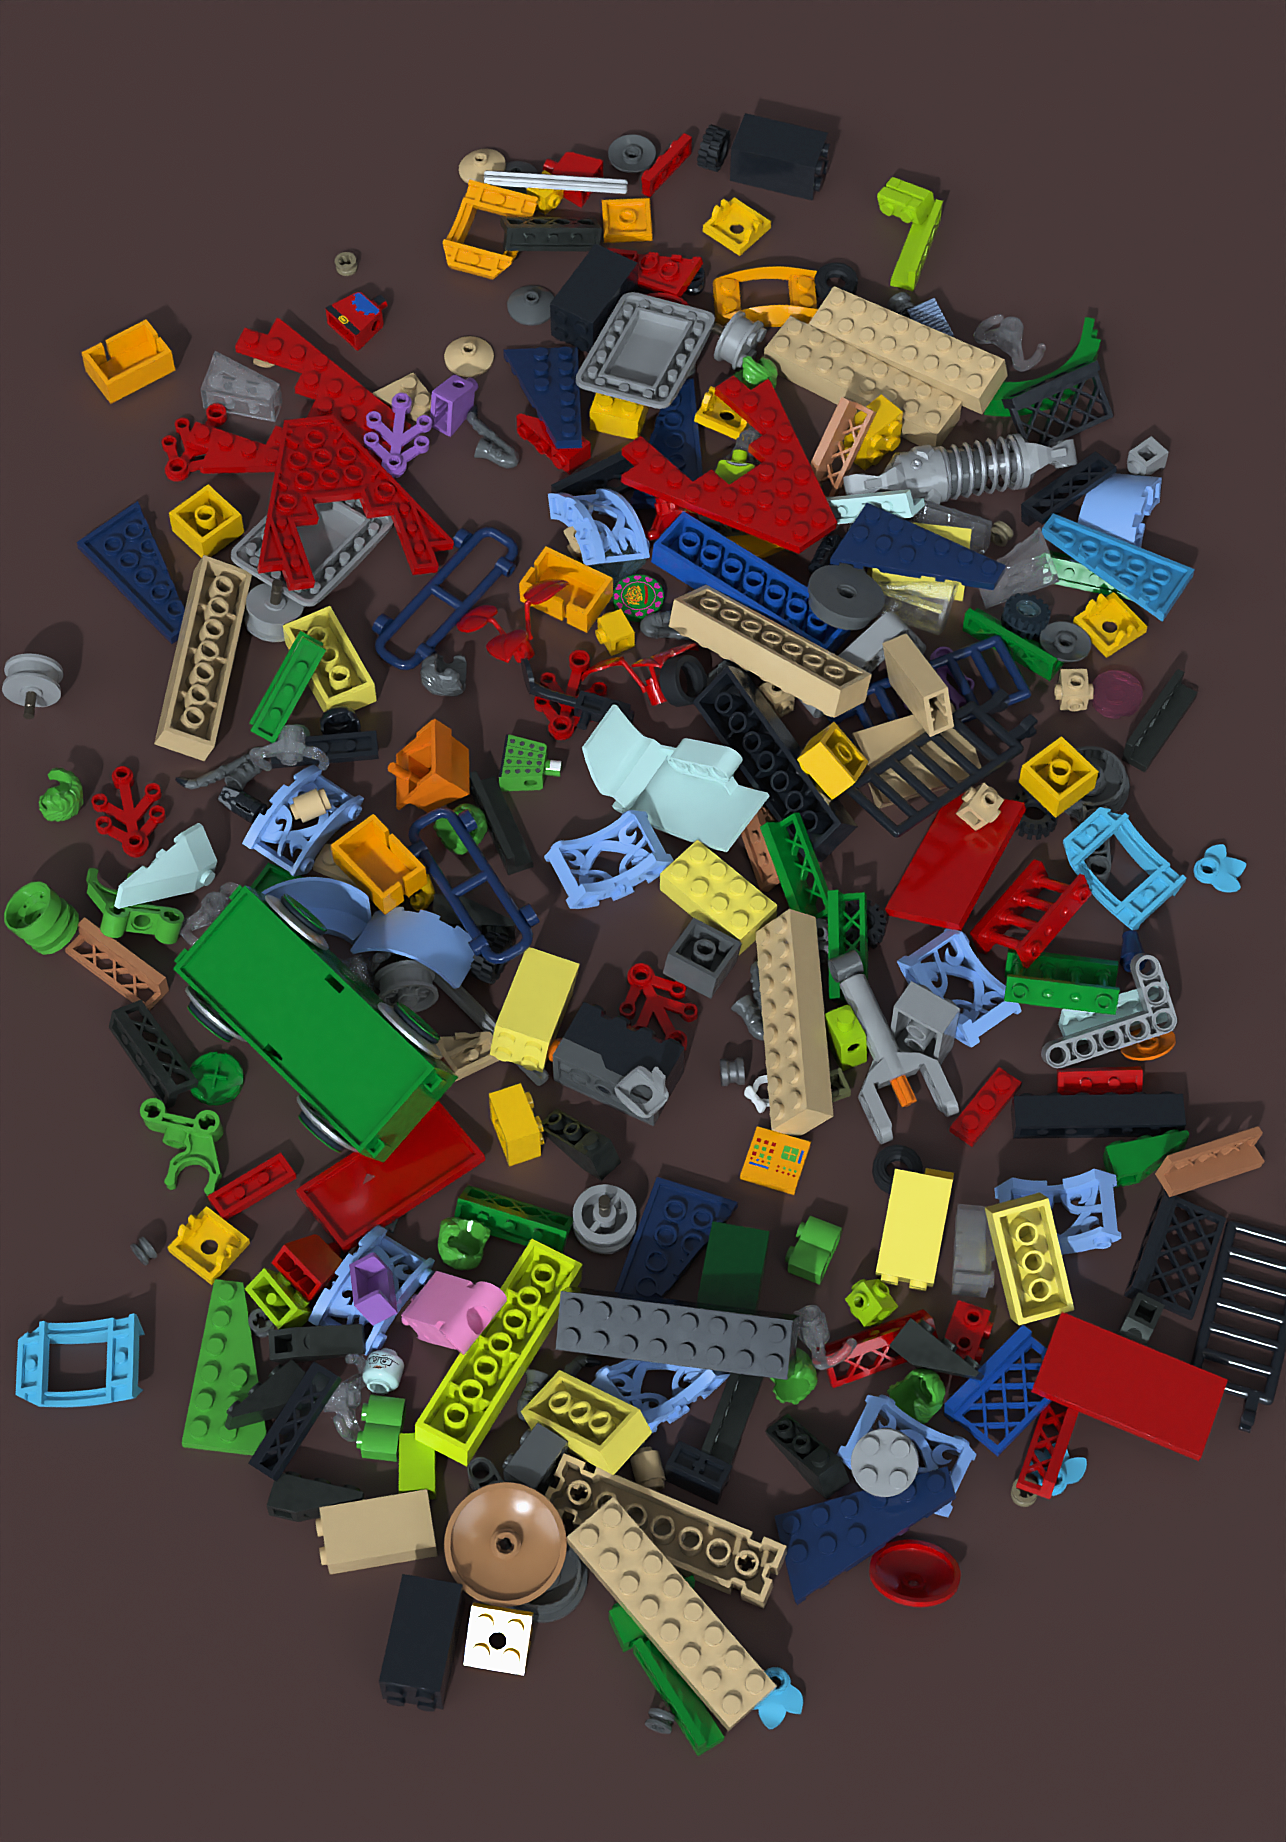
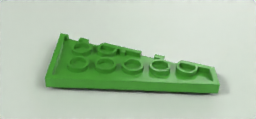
[182,1279,267,1455]

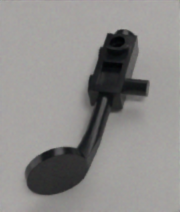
[521,657,635,730]

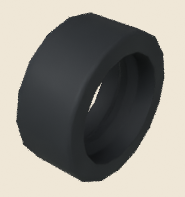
[659,655,707,707]

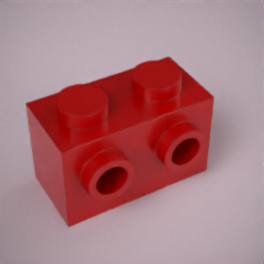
[945,1300,994,1364]

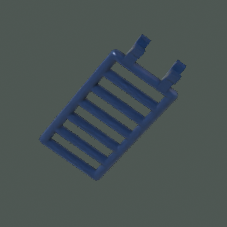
[827,635,1031,746]

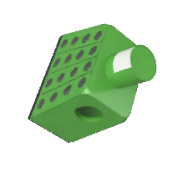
[499,734,562,791]

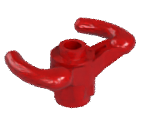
[642,497,697,541]

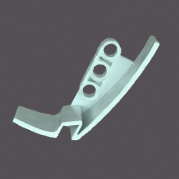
[582,704,769,852]

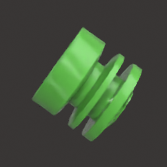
[4,881,79,955]

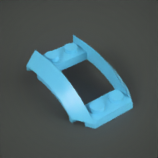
[1063,807,1187,930]
[16,1313,145,1407]

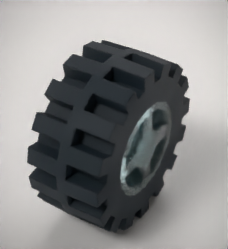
[1001,593,1051,640]

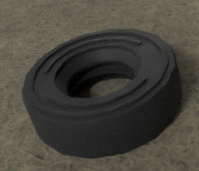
[814,262,858,300]
[872,1145,923,1194]

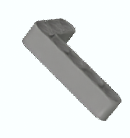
[798,611,926,718]
[1041,953,1177,1068]

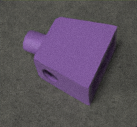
[430,375,478,437]

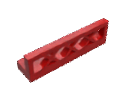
[816,1309,938,1388]
[1016,1404,1079,1499]

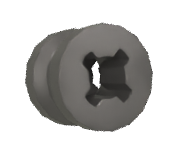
[720,1057,745,1086]

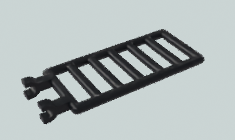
[845,688,1038,838]
[1191,1220,1286,1433]

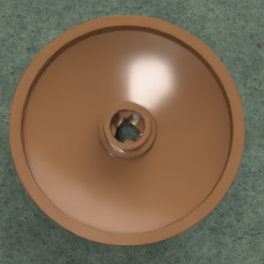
[444,1482,567,1607]

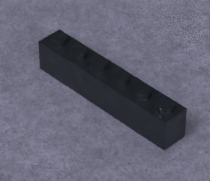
[1011,1091,1186,1139]

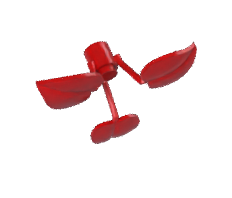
[456,579,569,663]
[581,643,699,706]

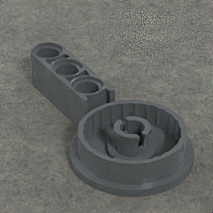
[808,523,885,630]
[1064,746,1130,886]
[467,1457,588,1623]

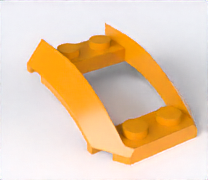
[442,179,538,280]
[713,266,818,327]

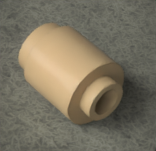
[289,788,332,823]
[630,1447,666,1492]

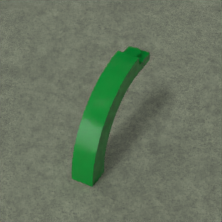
[984,317,1101,417]

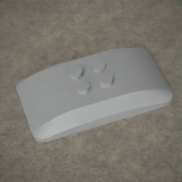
[576,292,715,409]
[231,499,394,607]

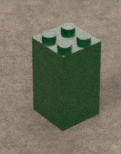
[697,1221,770,1310]

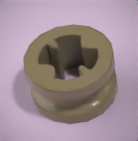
[335,252,358,276]
[987,521,1013,547]
[1010,1477,1038,1507]

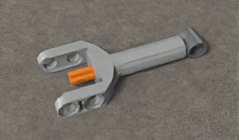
[828,950,959,1144]

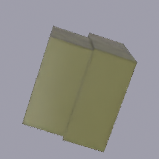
[830,1068,851,1102]

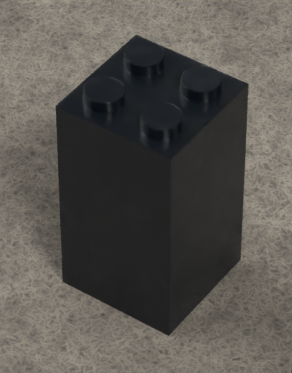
[730,113,831,201]
[550,244,638,353]
[379,1574,465,1712]

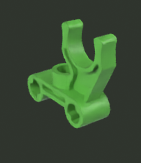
[86,868,184,944]
[140,1098,224,1196]

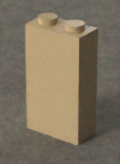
[882,634,954,737]
[315,1489,437,1575]

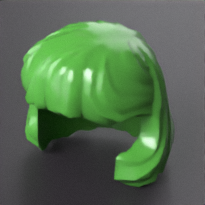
[733,356,778,390]
[38,767,83,822]
[433,803,488,855]
[438,1217,491,1270]
[770,1348,818,1405]
[887,1368,946,1424]

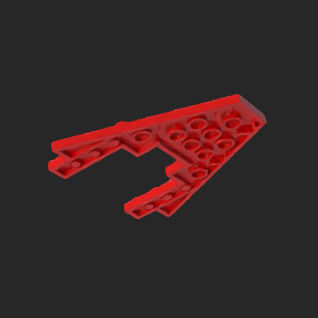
[186,318,411,474]
[621,375,837,554]
[257,415,454,591]

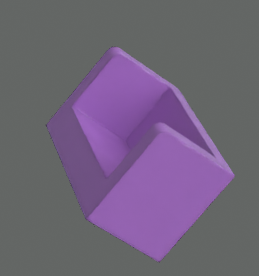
[349,1252,398,1326]

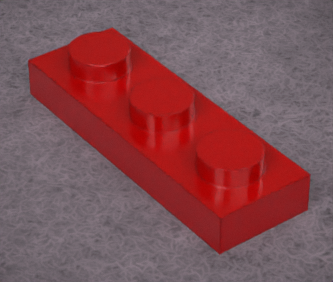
[641,133,692,198]
[1057,1066,1143,1095]
[949,1067,1022,1147]
[207,1152,297,1221]

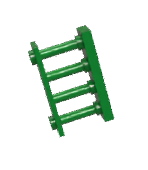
[249,630,326,744]
[1004,948,1120,1015]

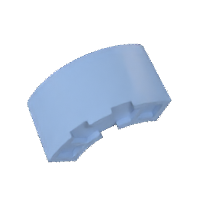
[1078,473,1162,548]
[261,877,372,945]
[350,907,474,989]

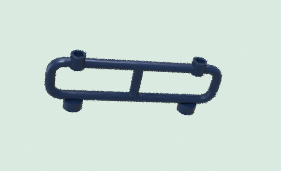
[372,527,518,670]
[407,807,540,964]

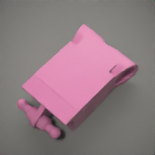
[401,1271,507,1355]

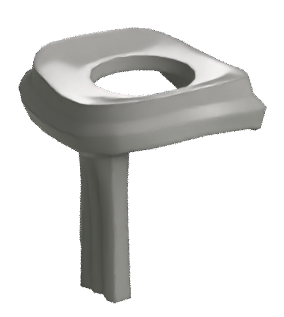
[614,1066,669,1118]

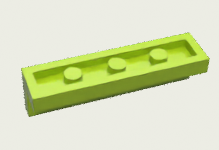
[890,199,943,292]

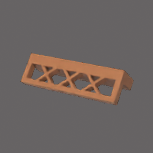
[810,397,877,497]
[741,786,780,892]
[65,917,169,1011]
[1155,1126,1265,1197]

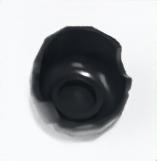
[320,705,361,735]

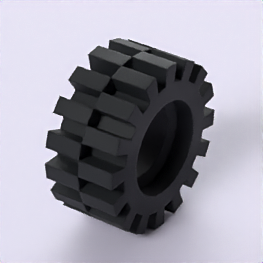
[697,124,731,172]
[1013,789,1058,840]
[845,899,886,952]
[470,930,512,984]

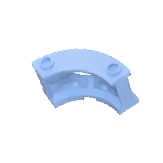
[548,488,650,566]
[242,765,364,877]
[544,810,674,909]
[897,928,1022,1048]
[994,1169,1121,1255]
[308,1225,435,1356]
[591,1359,730,1434]
[837,1395,977,1517]

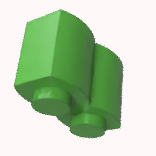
[785,1216,842,1285]
[356,1395,407,1462]

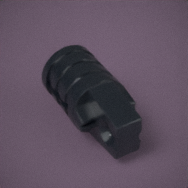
[808,534,842,574]
[218,786,267,824]

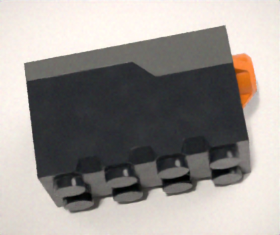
[548,1002,685,1126]

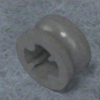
[130,1237,158,1266]
[248,1308,275,1338]
[645,1708,676,1734]

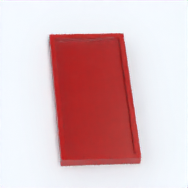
[885,792,1026,931]
[296,1101,486,1254]
[1031,1312,1228,1461]

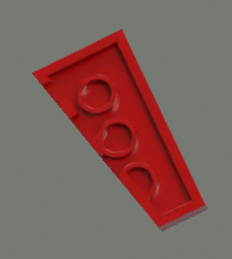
[607,248,703,298]

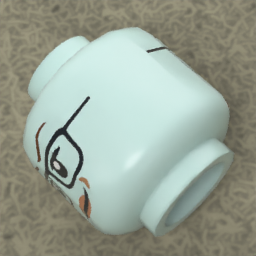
[362,1348,404,1394]

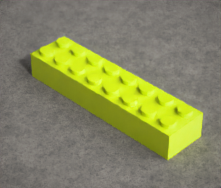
[415,1239,583,1466]

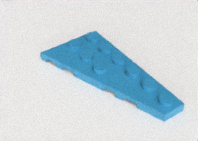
[1041,513,1195,622]

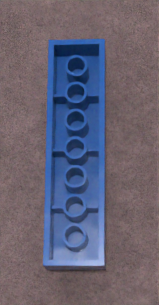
[651,511,851,654]

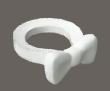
[744,1075,770,1113]

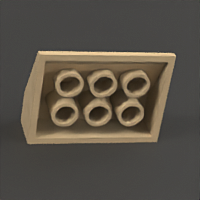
[852,703,981,809]

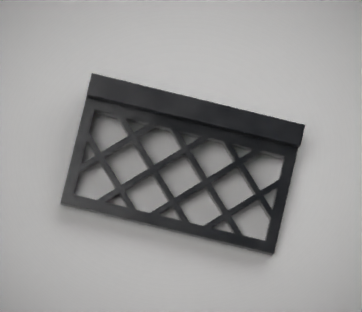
[1001,360,1114,447]
[1124,1189,1227,1320]

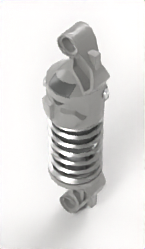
[843,433,1077,509]

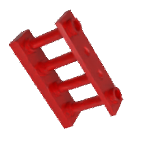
[970,859,1092,969]

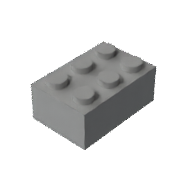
[890,981,960,1065]

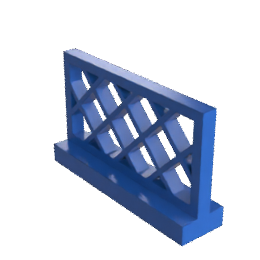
[944,1325,1052,1457]

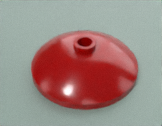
[869,1540,961,1608]

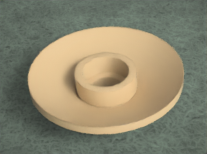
[459,149,506,183]
[444,336,494,377]

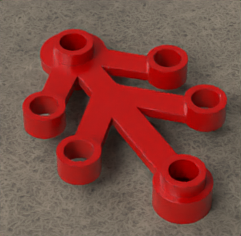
[161,403,227,481]
[534,650,607,740]
[91,766,166,858]
[619,963,698,1051]

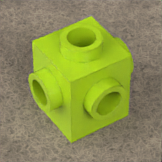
[845,1279,898,1327]

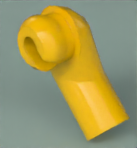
[410,874,436,911]

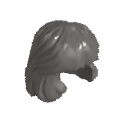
[420,653,467,697]

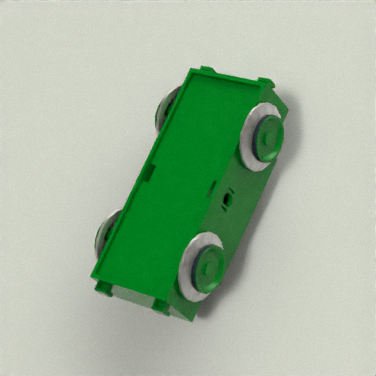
[173,885,458,1162]

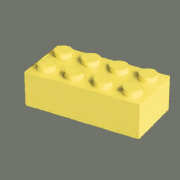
[282,606,377,712]
[660,840,777,955]
[984,1193,1074,1325]
[521,1370,652,1475]

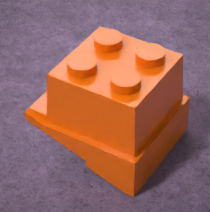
[387,719,470,813]

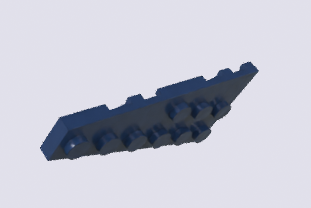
[503,346,582,449]
[629,379,703,510]
[76,501,185,644]
[830,503,1006,590]
[614,1177,738,1298]
[774,1466,957,1605]

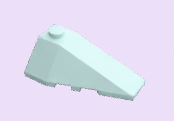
[114,823,217,909]

